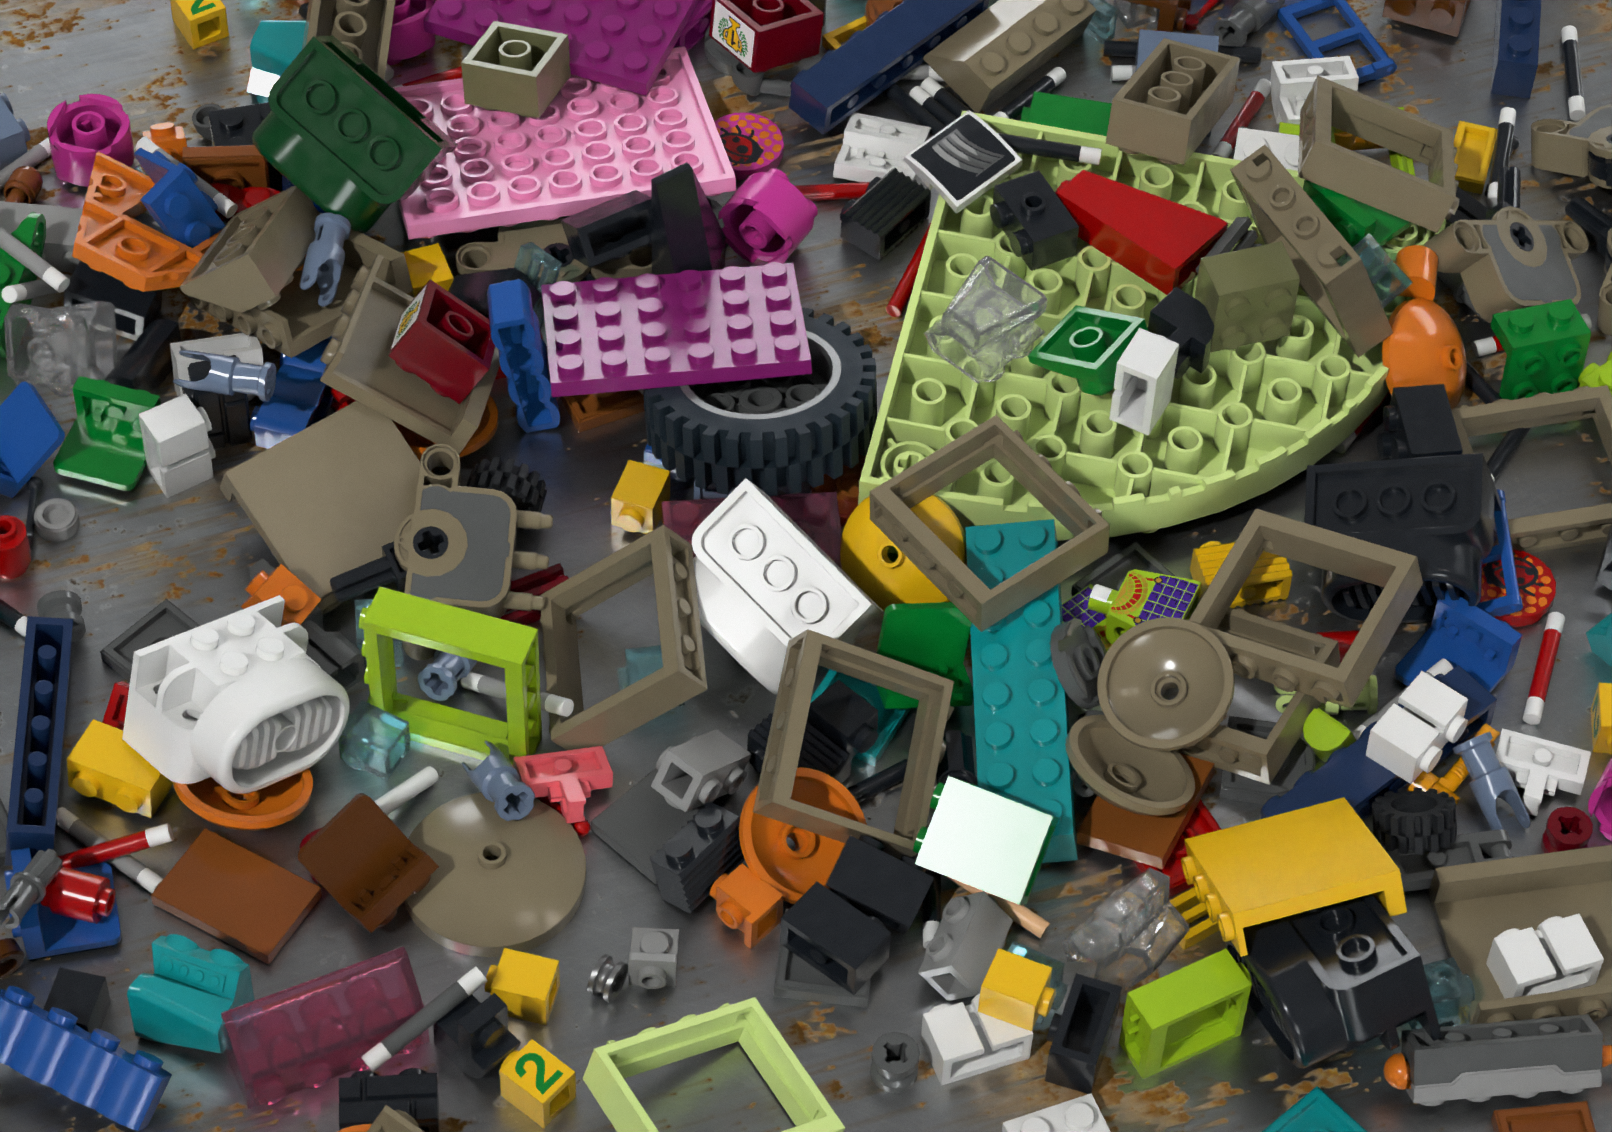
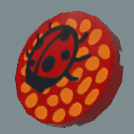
[1479,549,1556,627]

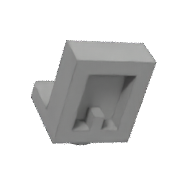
[628,927,679,989]

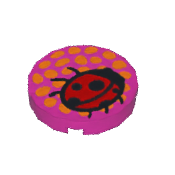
[715,113,784,180]

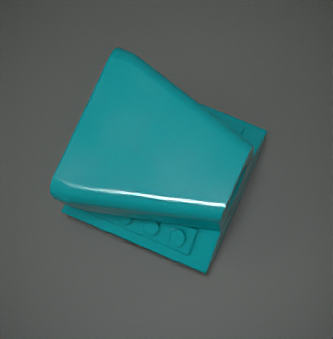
[247,20,306,103]
[127,934,255,1054]

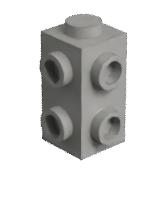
[651,729,752,812]
[918,891,1013,1001]

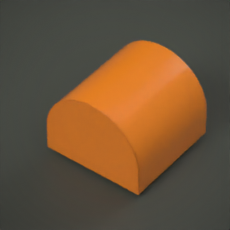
[1391,245,1438,301]

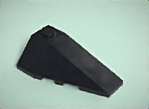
[651,162,726,275]

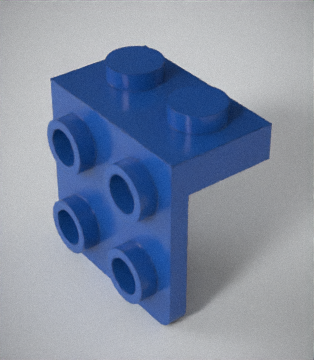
[134,148,225,248]
[0,381,65,498]
[1394,590,1522,693]
[4,848,122,960]

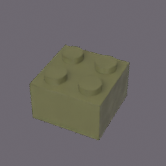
[461,21,571,118]
[1195,241,1300,352]

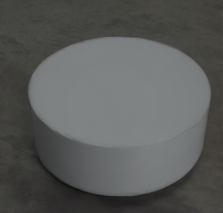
[34,498,80,542]

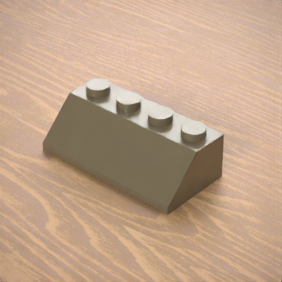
[923,0,1097,113]
[180,186,320,313]

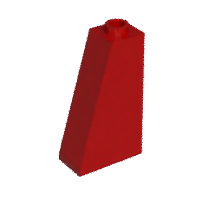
[1055,170,1228,295]

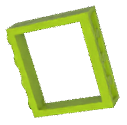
[359,586,542,765]

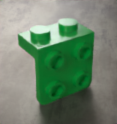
[1303,180,1413,260]
[1490,299,1591,400]
[53,376,161,491]
[876,602,973,709]

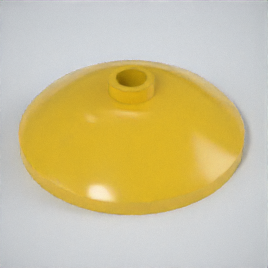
[840,494,967,612]

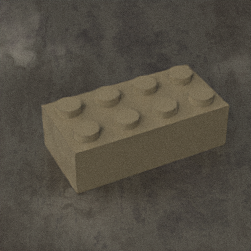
[302,0,395,80]
[1106,38,1240,165]

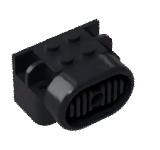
[1304,453,1502,623]
[1225,894,1442,1068]

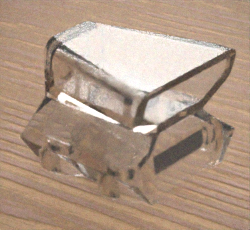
[924,256,1047,383]
[4,301,118,397]
[1062,868,1190,994]

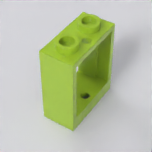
[1119,948,1252,1079]

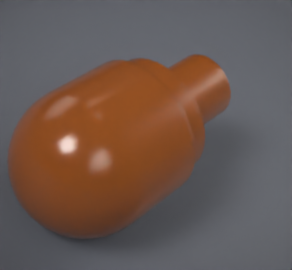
[4,166,43,204]

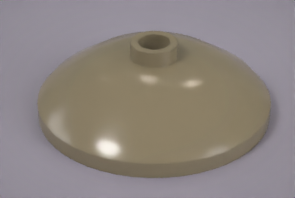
[1097,617,1235,751]
[1065,715,1195,816]

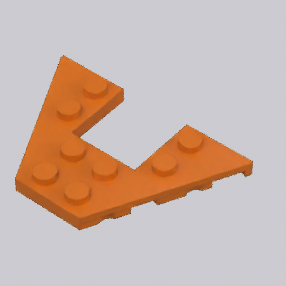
[72,151,306,292]

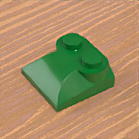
[1028,305,1148,396]

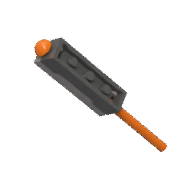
[1383,1014,1612,1106]

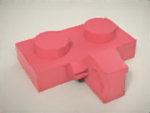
[513,746,613,823]

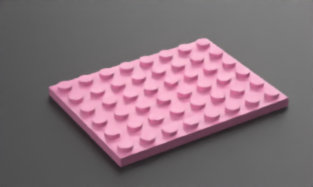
[394,46,736,240]

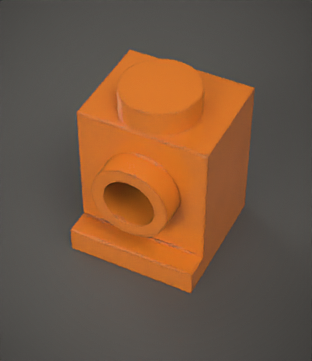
[709,863,784,949]

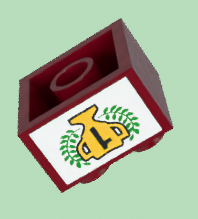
[709,0,824,73]
[388,279,496,404]

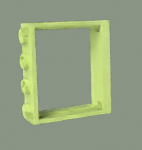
[583,997,845,1132]

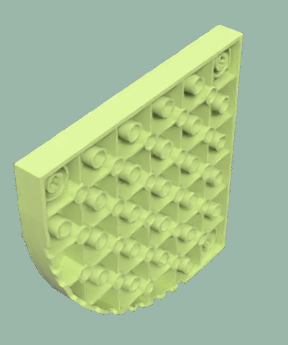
[858,110,1446,541]

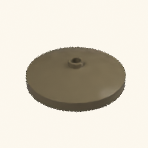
[404,792,586,957]

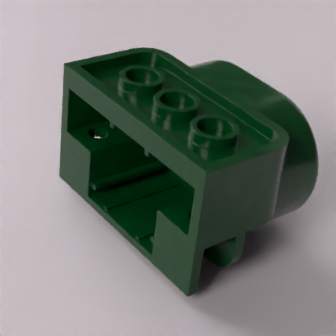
[252,35,458,233]

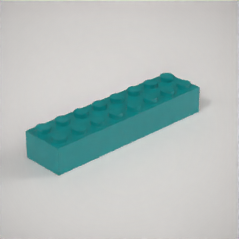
[965,519,1078,863]

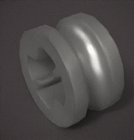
[587,954,628,1003]

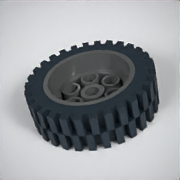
[643,307,877,496]

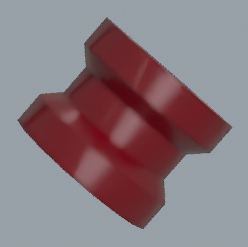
[1541,806,1593,853]

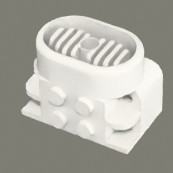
[692,478,884,695]
[122,595,350,794]

